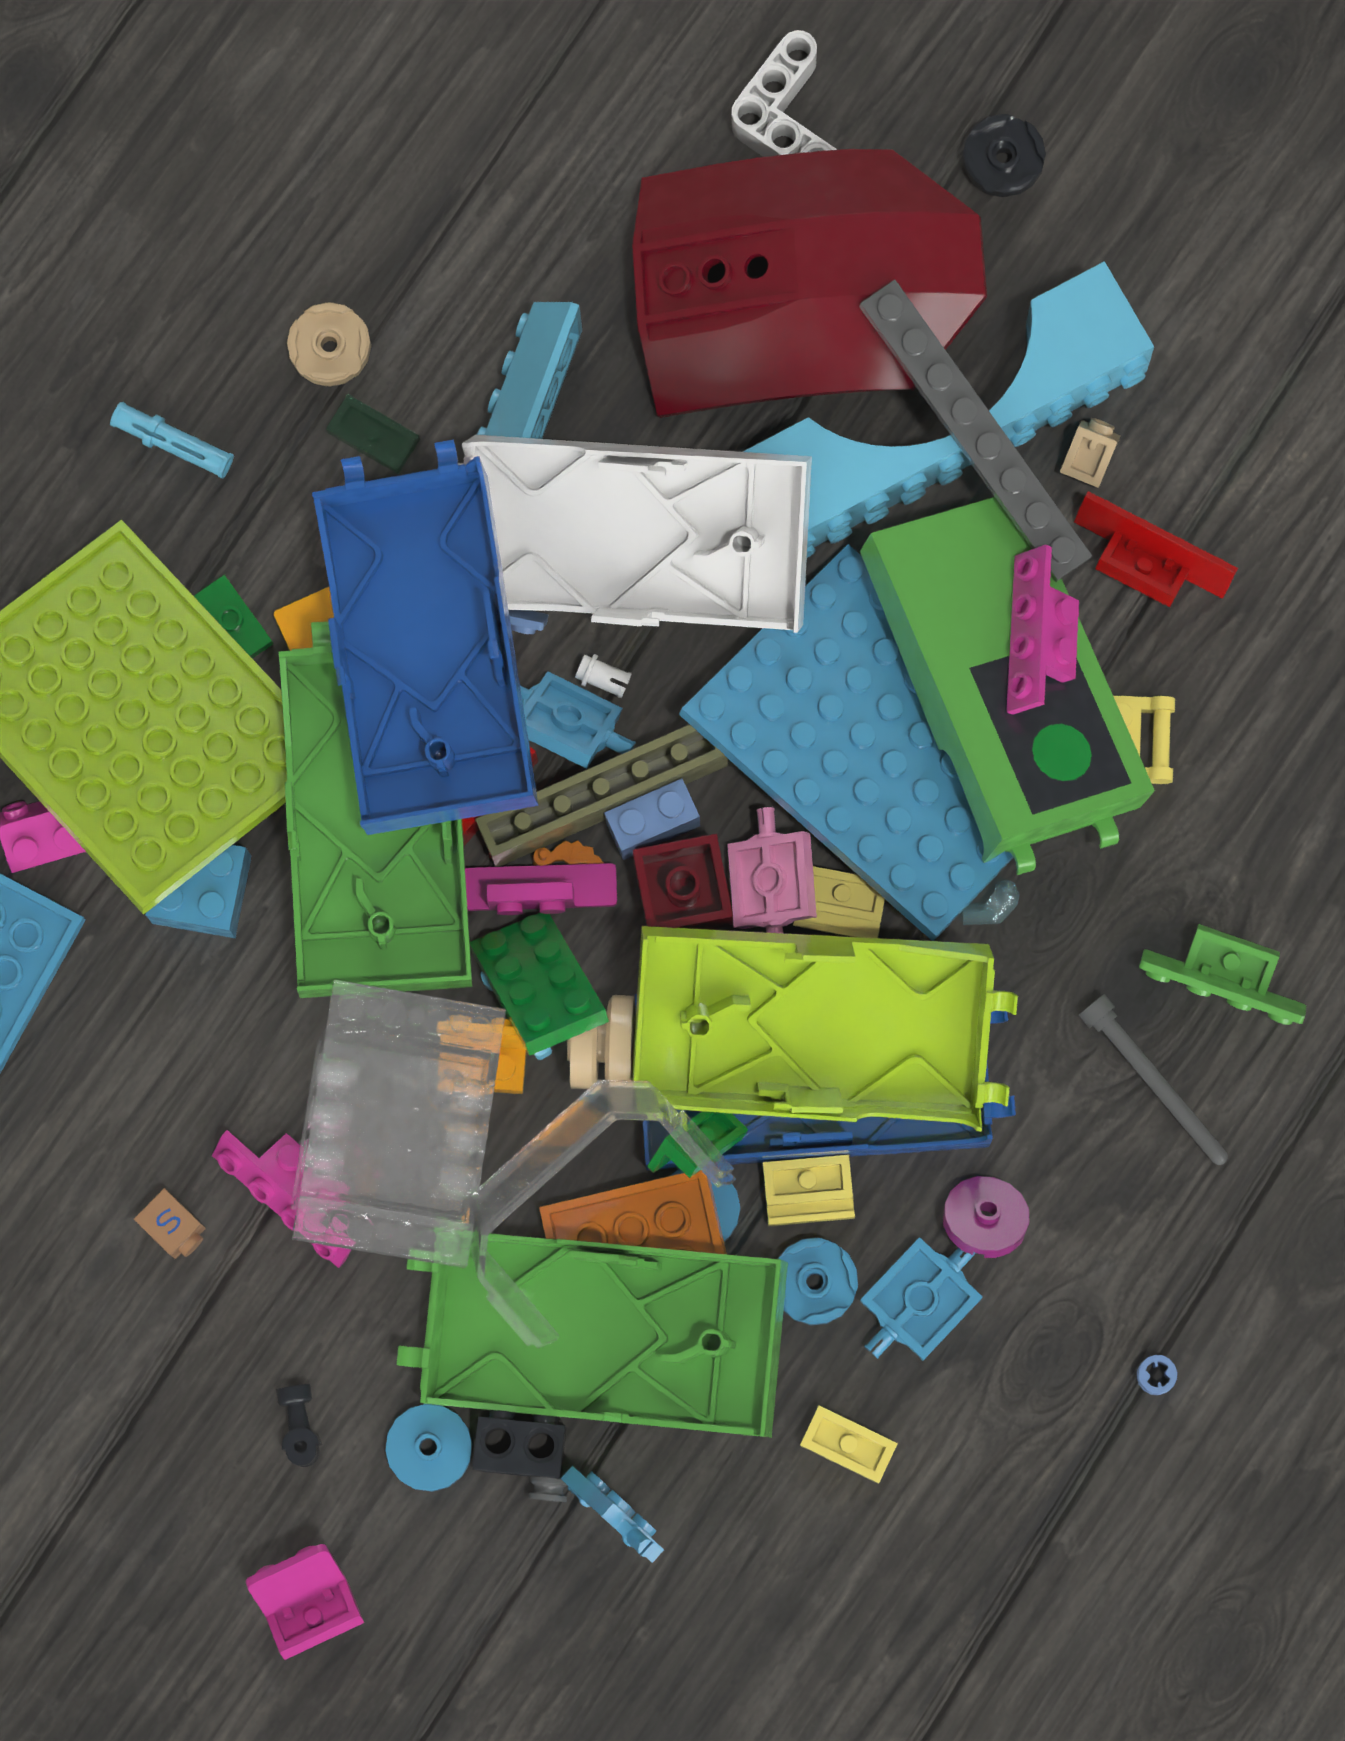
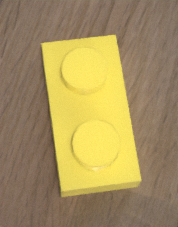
[800,1406,898,1484]

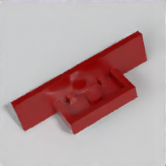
[1074,491,1238,607]

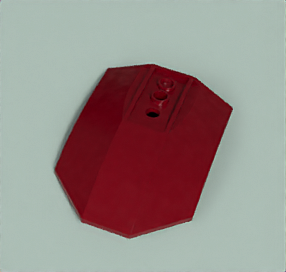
[632,149,987,418]

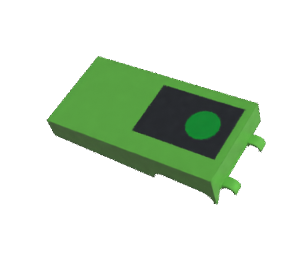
[860,497,1155,875]

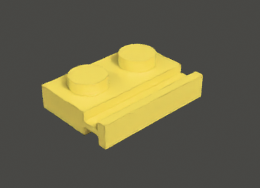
[793,866,885,938]
[763,1155,855,1226]

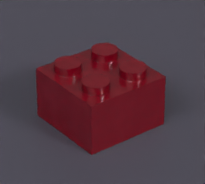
[633,834,733,930]

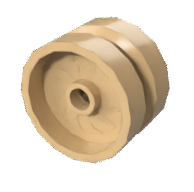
[567,995,635,1090]

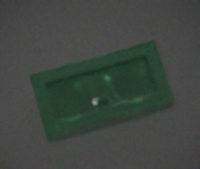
[326,394,420,474]

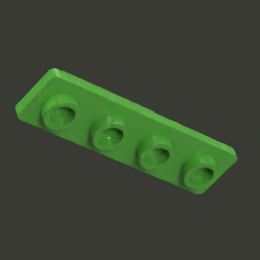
[1139,924,1306,1025]

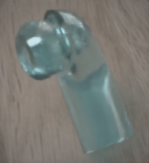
[962,880,1020,925]

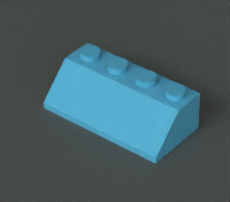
[477,302,582,439]

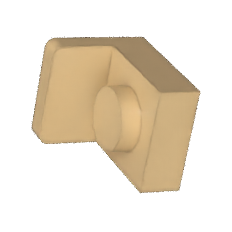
[1060,418,1120,488]

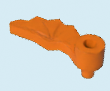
[532,840,604,866]

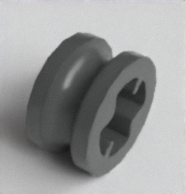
[528,1476,568,1502]

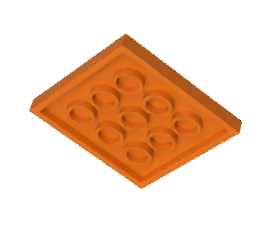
[539,1168,727,1255]

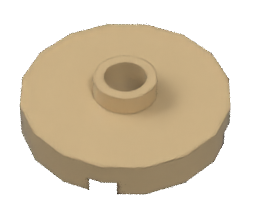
[287,302,371,387]

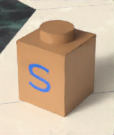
[134,1188,206,1259]

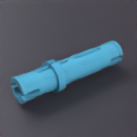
[110,402,234,478]

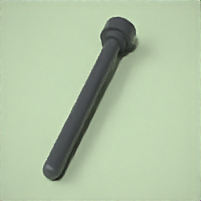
[1078,994,1228,1165]

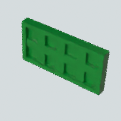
[470,913,609,1056]

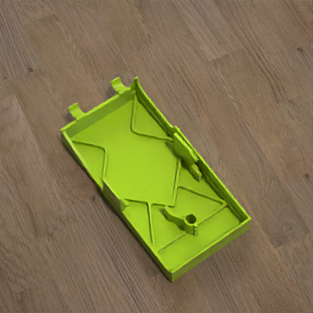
[631,926,1018,1131]

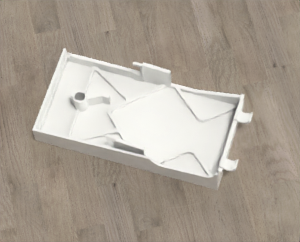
[458,435,812,633]

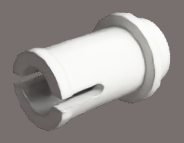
[575,654,632,698]

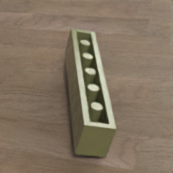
[475,725,728,867]

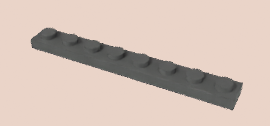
[859,280,1092,582]

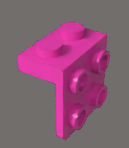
[245,1544,364,1660]

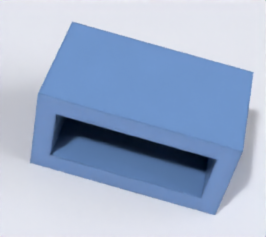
[604,778,700,860]

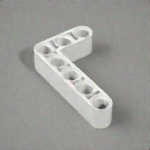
[732,30,837,157]

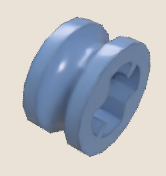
[1137,1355,1177,1395]

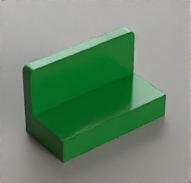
[647,1111,749,1178]

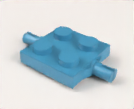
[520,671,636,769]
[860,1237,983,1361]
[561,1466,664,1563]

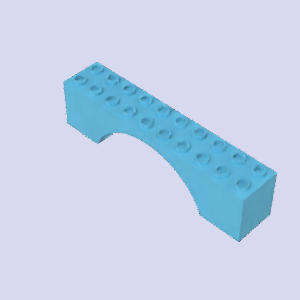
[743,261,1154,558]

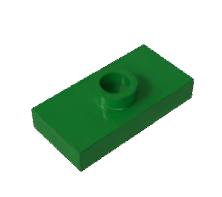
[194,575,273,659]

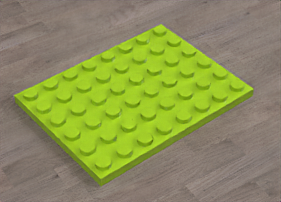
[0,520,287,915]

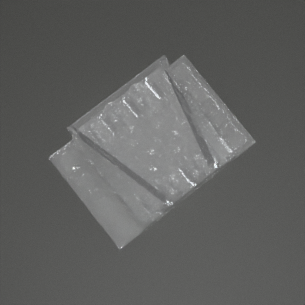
[290,980,506,1268]

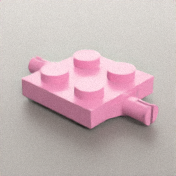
[728,807,817,934]

